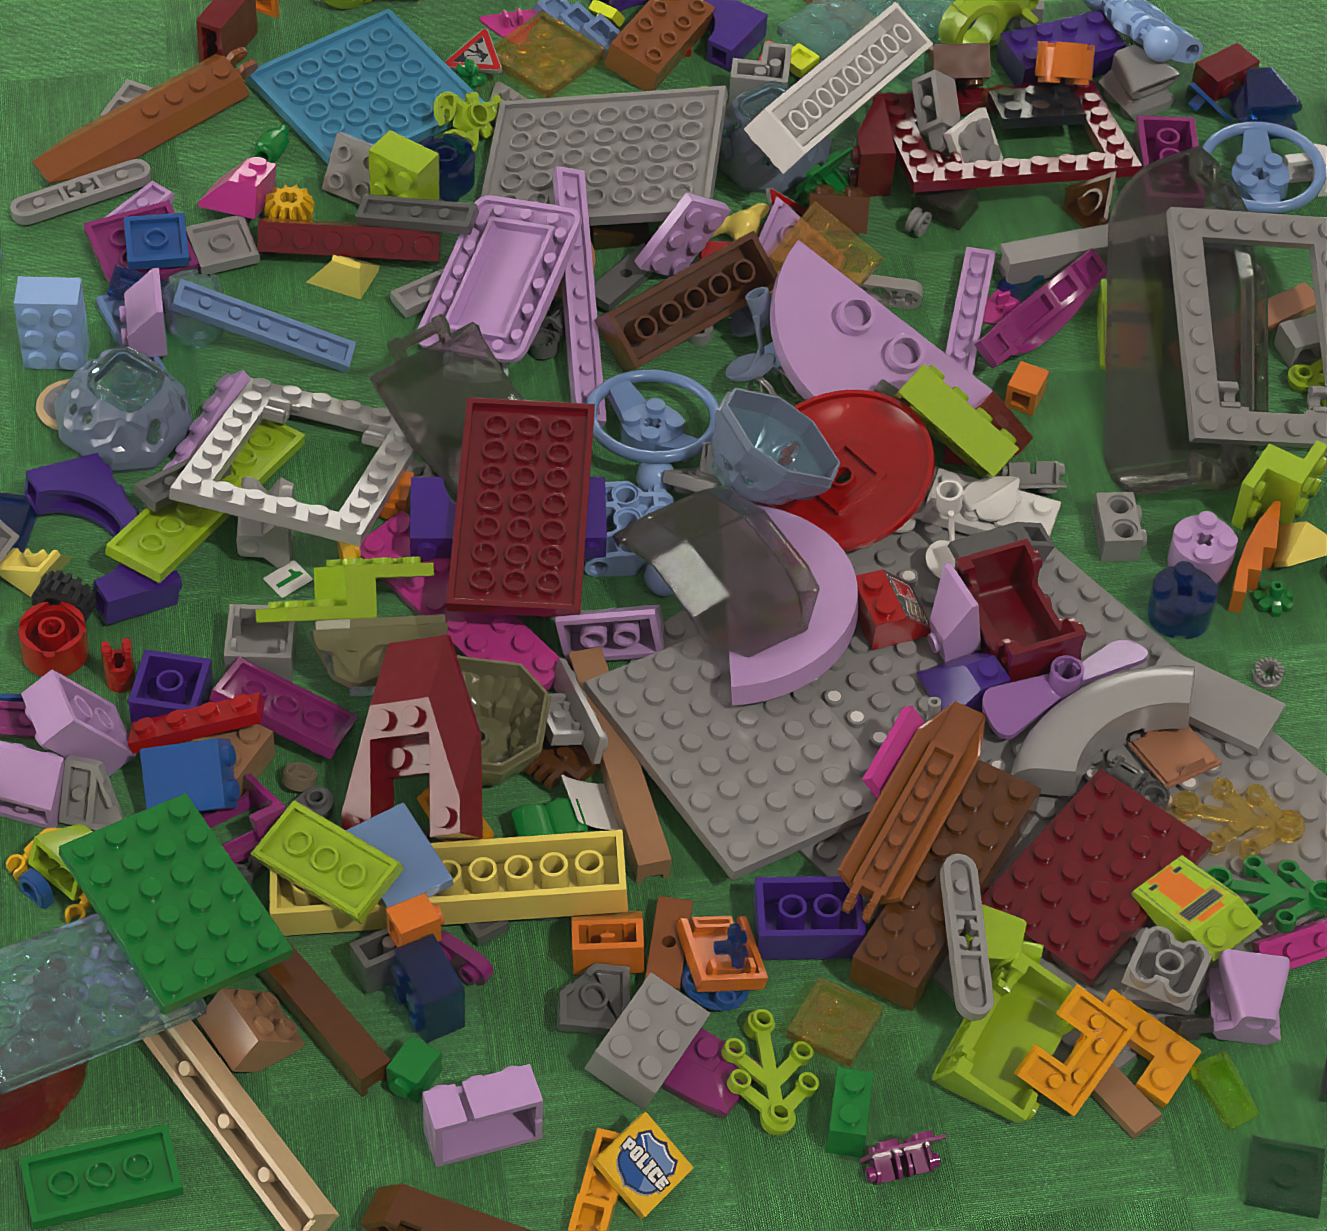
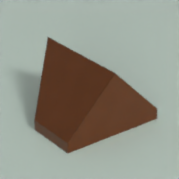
[1063,171,1116,228]

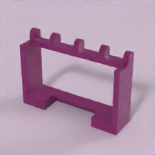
[202,773,286,864]

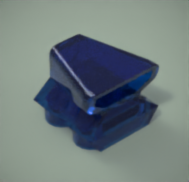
[1228,67,1303,140]

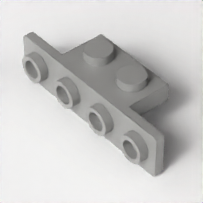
[545,658,608,764]

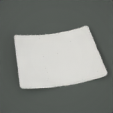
[561,775,619,830]

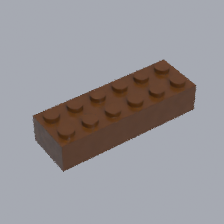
[594,231,778,373]

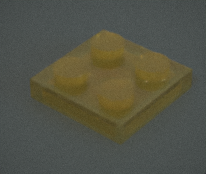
[786,977,883,1068]

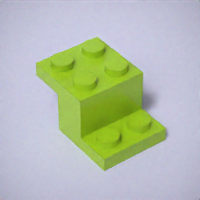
[1231,440,1327,530]

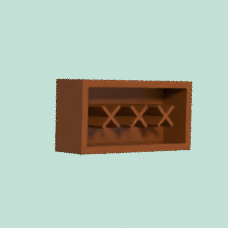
[604,0,716,91]

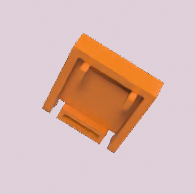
[676,916,768,992]

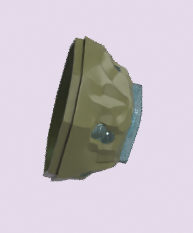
[310,614,449,696]

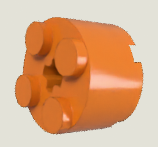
[1035,41,1095,86]

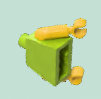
[6,824,93,931]

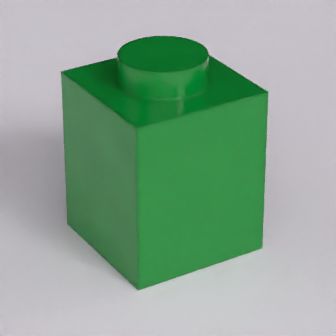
[386,1035,442,1103]

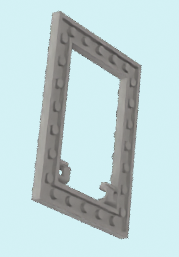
[1166,207,1327,448]
[169,378,430,546]

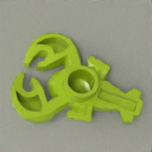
[433,91,504,156]

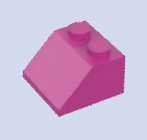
[198,157,277,219]

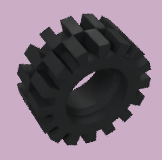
[31,570,97,623]

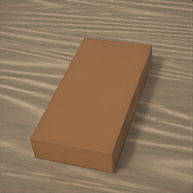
[1091,1063,1162,1139]

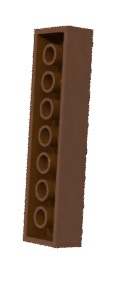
[849,760,1041,1011]

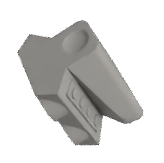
[1098,45,1181,122]
[236,477,295,568]
[1120,926,1214,1016]

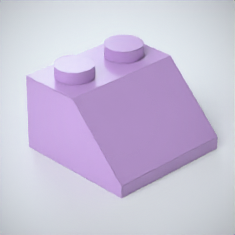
[119,268,168,357]

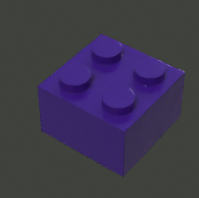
[128,649,213,724]

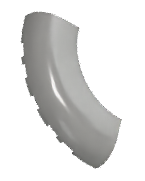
[1010,665,1195,797]

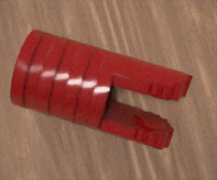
[101,638,136,693]

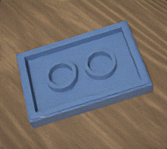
[346,802,454,909]

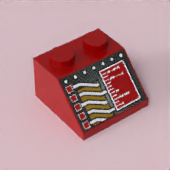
[856,569,931,650]

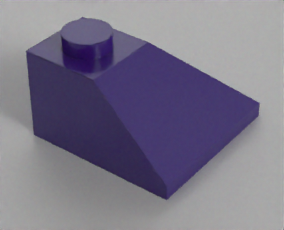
[916,652,1011,712]

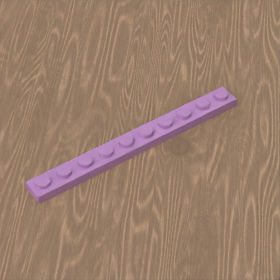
[553,166,606,428]

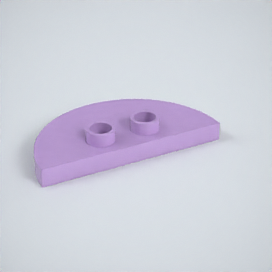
[770,240,994,437]
[719,503,858,706]

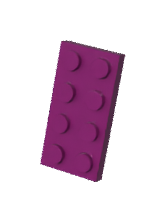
[209,656,359,760]

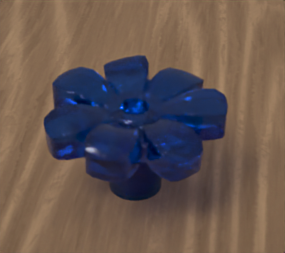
[713,923,749,969]

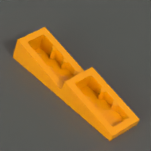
[567,1128,621,1231]

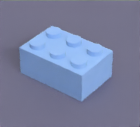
[14,276,90,370]

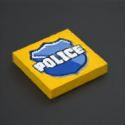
[592,1112,694,1219]

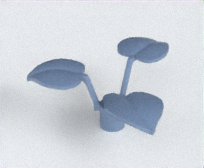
[725,287,776,381]

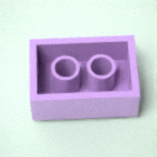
[21,669,136,776]

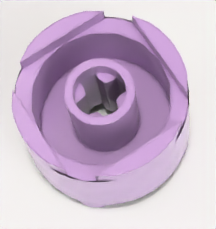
[1167,511,1238,588]

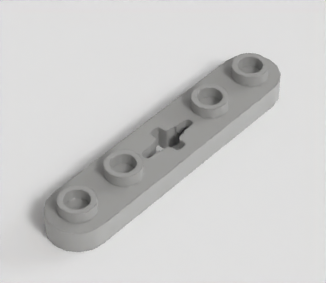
[10,159,151,225]
[940,854,994,1021]

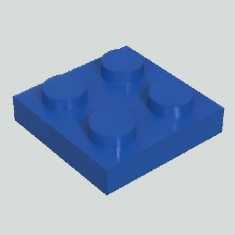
[124,213,190,270]

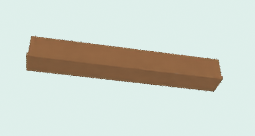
[568,647,672,884]

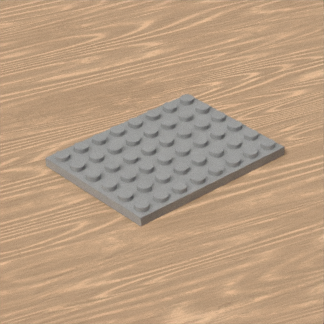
[481,86,728,226]
[584,624,877,880]

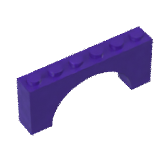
[590,0,768,72]
[24,452,182,625]
[410,477,607,560]

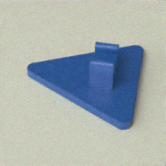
[1187,82,1232,122]

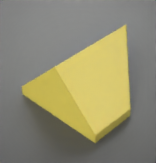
[306,255,380,300]
[1273,521,1327,568]
[0,547,72,597]

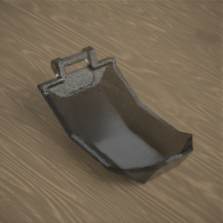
[369,314,525,496]
[612,486,820,658]

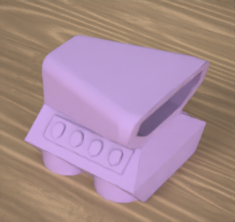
[1206,949,1290,1045]

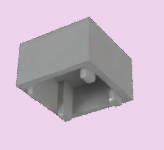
[224,604,298,683]

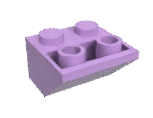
[0,741,65,828]

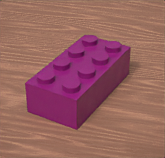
[1132,115,1206,218]

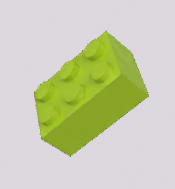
[369,130,439,201]

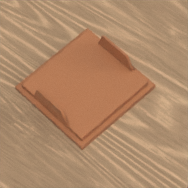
[1127,726,1222,788]

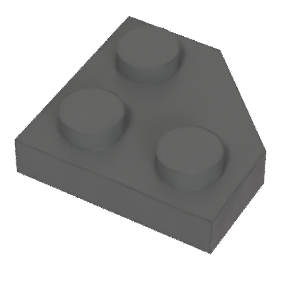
[557,963,630,1035]

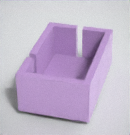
[423,1064,543,1167]

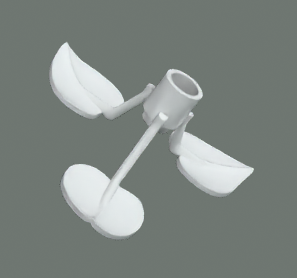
[895,476,1020,578]

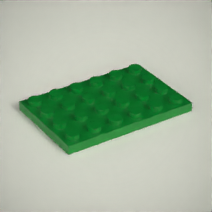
[59,793,293,1015]

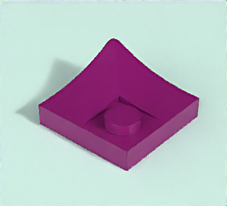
[662,1028,760,1118]

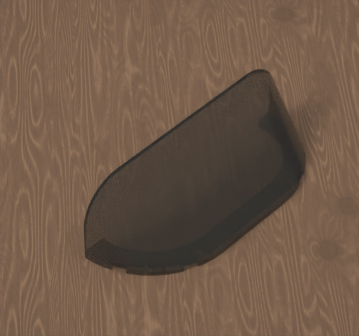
[1104,145,1269,495]

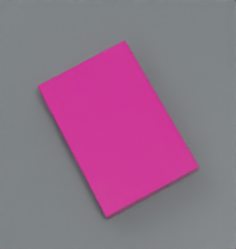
[862,706,925,800]

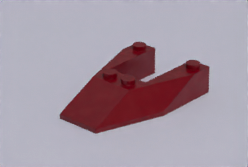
[342,635,483,841]

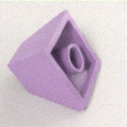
[927,562,981,662]

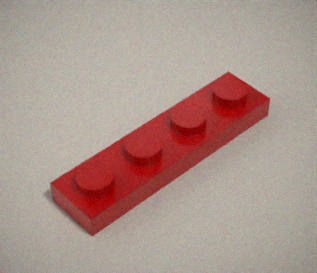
[127,692,265,754]

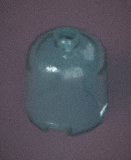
[161,269,225,348]

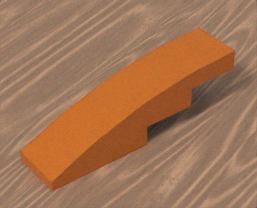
[1228,501,1281,613]

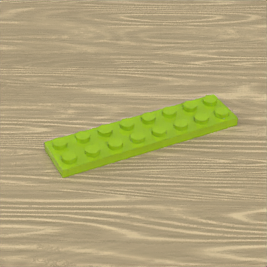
[105,419,306,583]

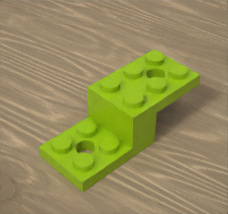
[256,557,434,623]

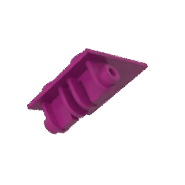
[860,1130,946,1185]

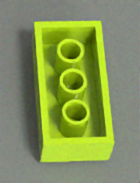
[893,364,1019,479]

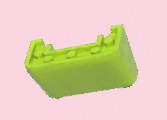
[932,952,1078,1123]

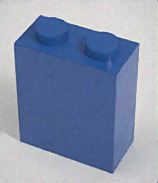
[140,738,240,813]

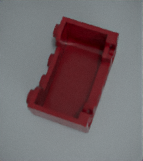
[954,539,1086,683]

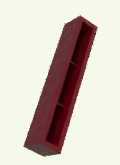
[258,218,442,261]

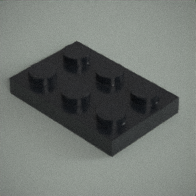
[988,84,1086,129]

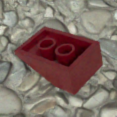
[848,93,896,197]

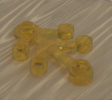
[1172,778,1305,860]

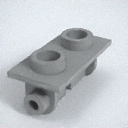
[1000,461,1067,493]

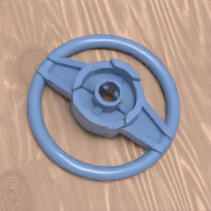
[1200,121,1326,214]
[586,369,720,464]

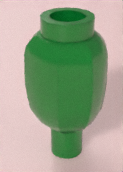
[255,124,290,163]

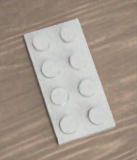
[921,468,1061,537]

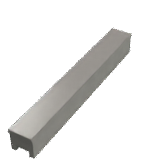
[997,204,1219,286]

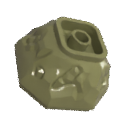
[457,656,551,786]

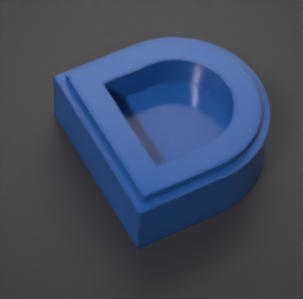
[19,868,54,909]

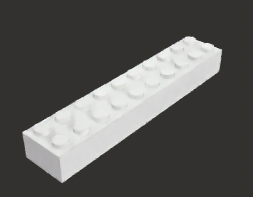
[744,2,933,174]

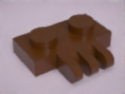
[524,735,600,790]

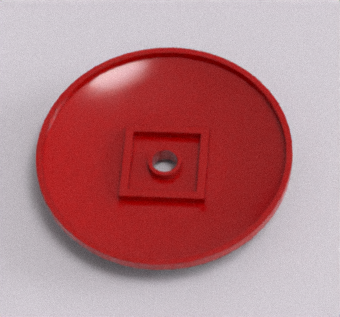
[747,390,935,552]

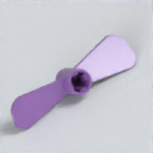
[982,640,1148,740]

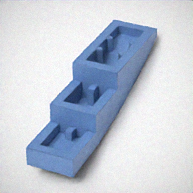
[534,0,621,59]

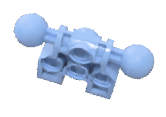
[1084,0,1203,63]
[584,462,685,597]

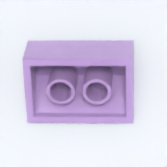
[555,605,664,664]

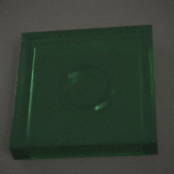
[1244,1135,1325,1219]

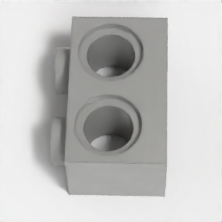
[1091,492,1147,562]

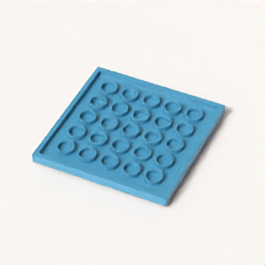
[246,8,484,164]

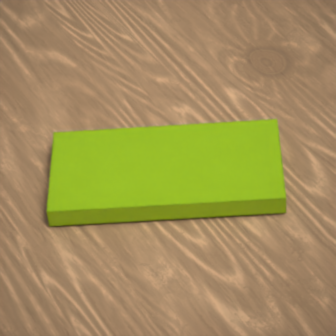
[251,800,404,924]

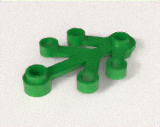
[1205,855,1327,933]

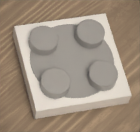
[943,107,1004,163]

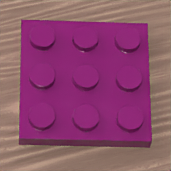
[83,200,200,289]

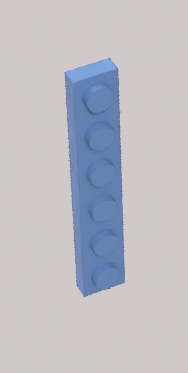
[170,279,356,373]

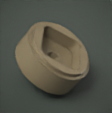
[282,762,317,792]

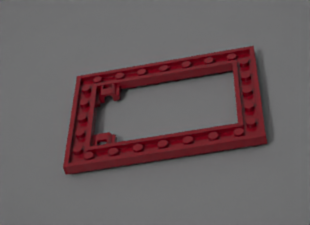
[873,80,1142,193]

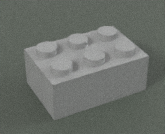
[584,972,711,1110]

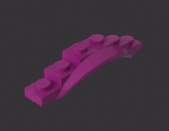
[974,248,1110,369]

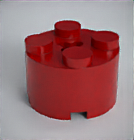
[18,602,90,677]

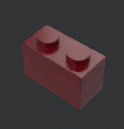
[1191,42,1260,102]

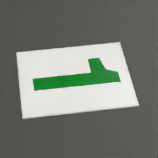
[263,560,314,598]

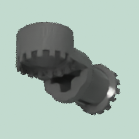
[530,303,565,359]
[1107,756,1170,811]

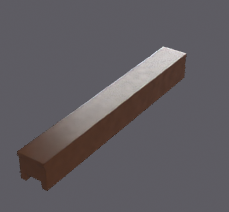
[257,936,391,1097]

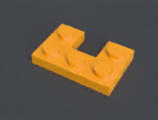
[1014,984,1138,1117]
[1073,988,1202,1109]

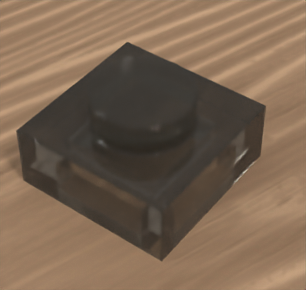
[1165,1013,1214,1040]

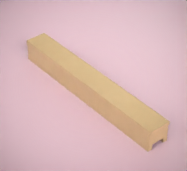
[137,1005,339,1231]

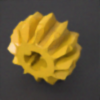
[264,183,314,220]

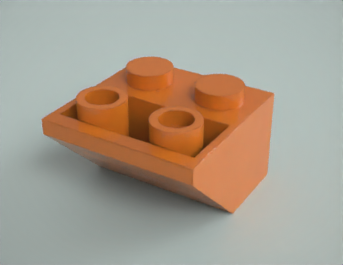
[571,911,644,975]

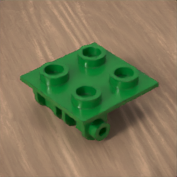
[792,147,853,209]

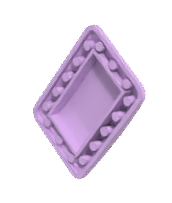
[416,195,582,363]

